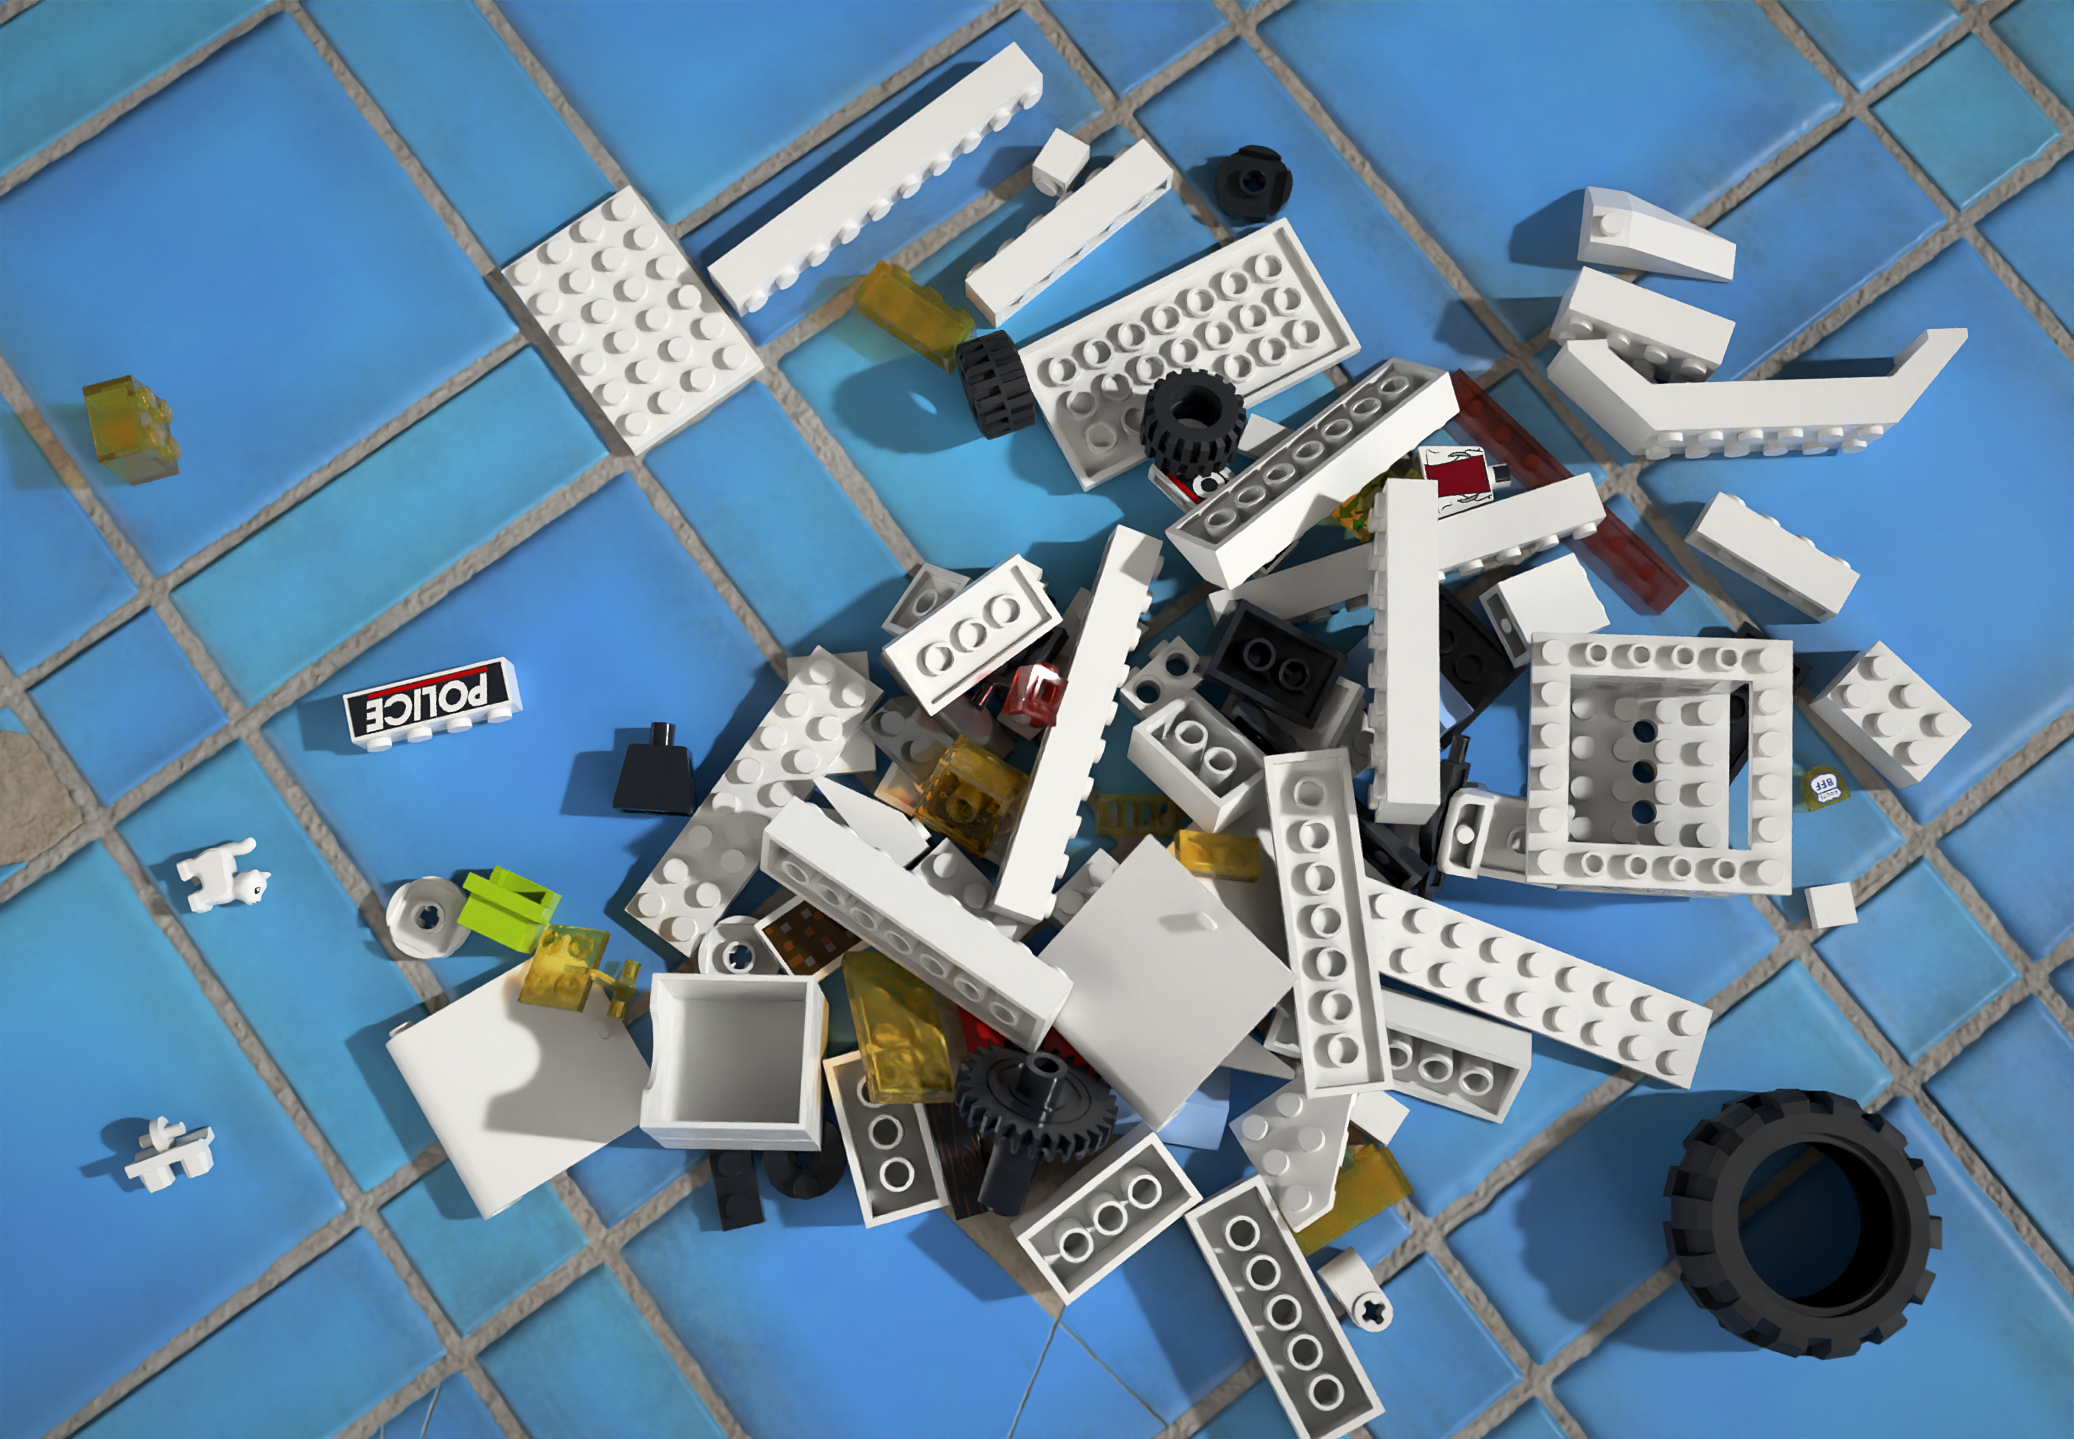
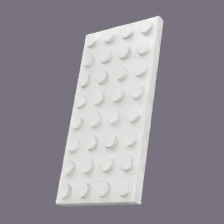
[1018,217,1361,492]

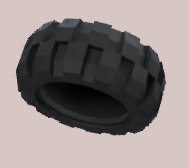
[1662,1088,1942,1360]

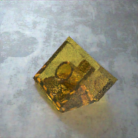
[912,734,1031,859]

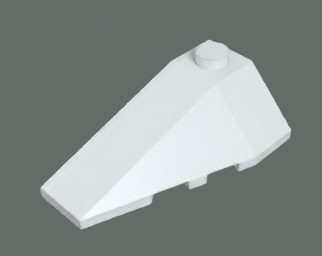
[1577,186,1736,283]

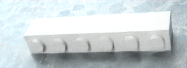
[965,138,1174,328]

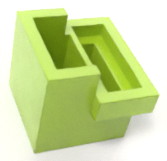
[456,865,562,955]

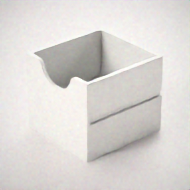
[639,973,829,1151]

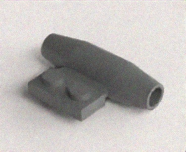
[861,651,1016,786]

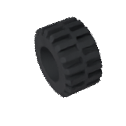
[955,329,1036,440]
[1140,368,1246,479]

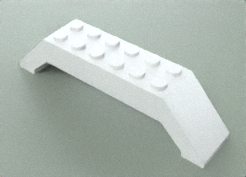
[1547,328,1968,460]

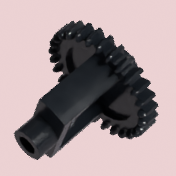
[954,1040,1119,1217]

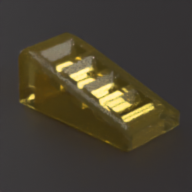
[1095,794,1181,837]

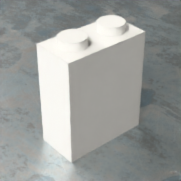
[1479,553,1611,668]

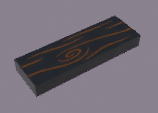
[923,1088,990,1221]

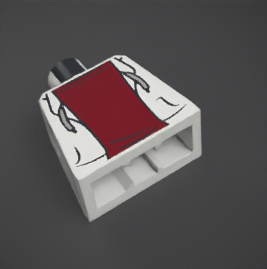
[1411,446,1511,520]

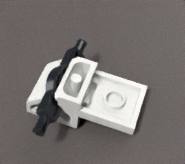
[1390,734,1575,902]

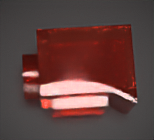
[1002,661,1069,729]

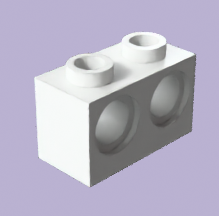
[1118,635,1206,722]

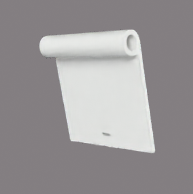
[1037,834,1299,1133]
[385,935,651,1220]

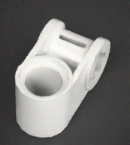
[1317,1246,1393,1332]

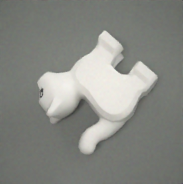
[176,837,271,913]

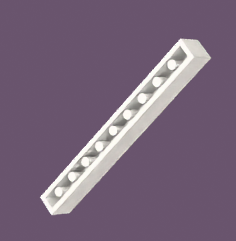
[707,42,1043,317]
[1206,472,1606,627]
[986,524,1164,926]

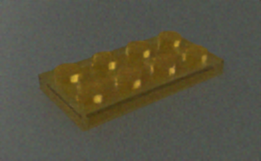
[841,951,955,1104]

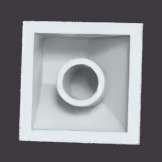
[881,562,974,637]

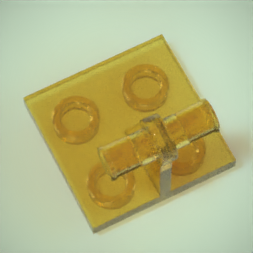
[517,923,643,1020]

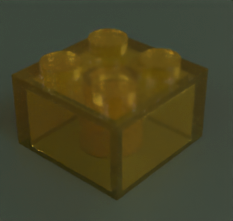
[82,375,181,486]

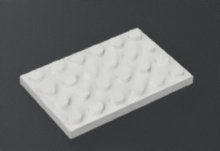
[501,185,764,456]

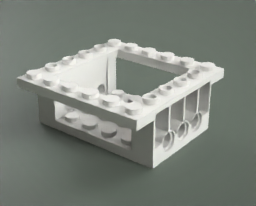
[1525,632,1793,899]

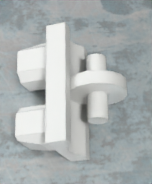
[124,1116,215,1193]

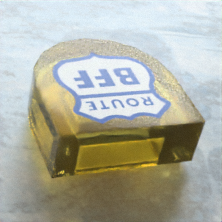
[1799,765,1851,813]

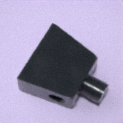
[613,722,698,817]

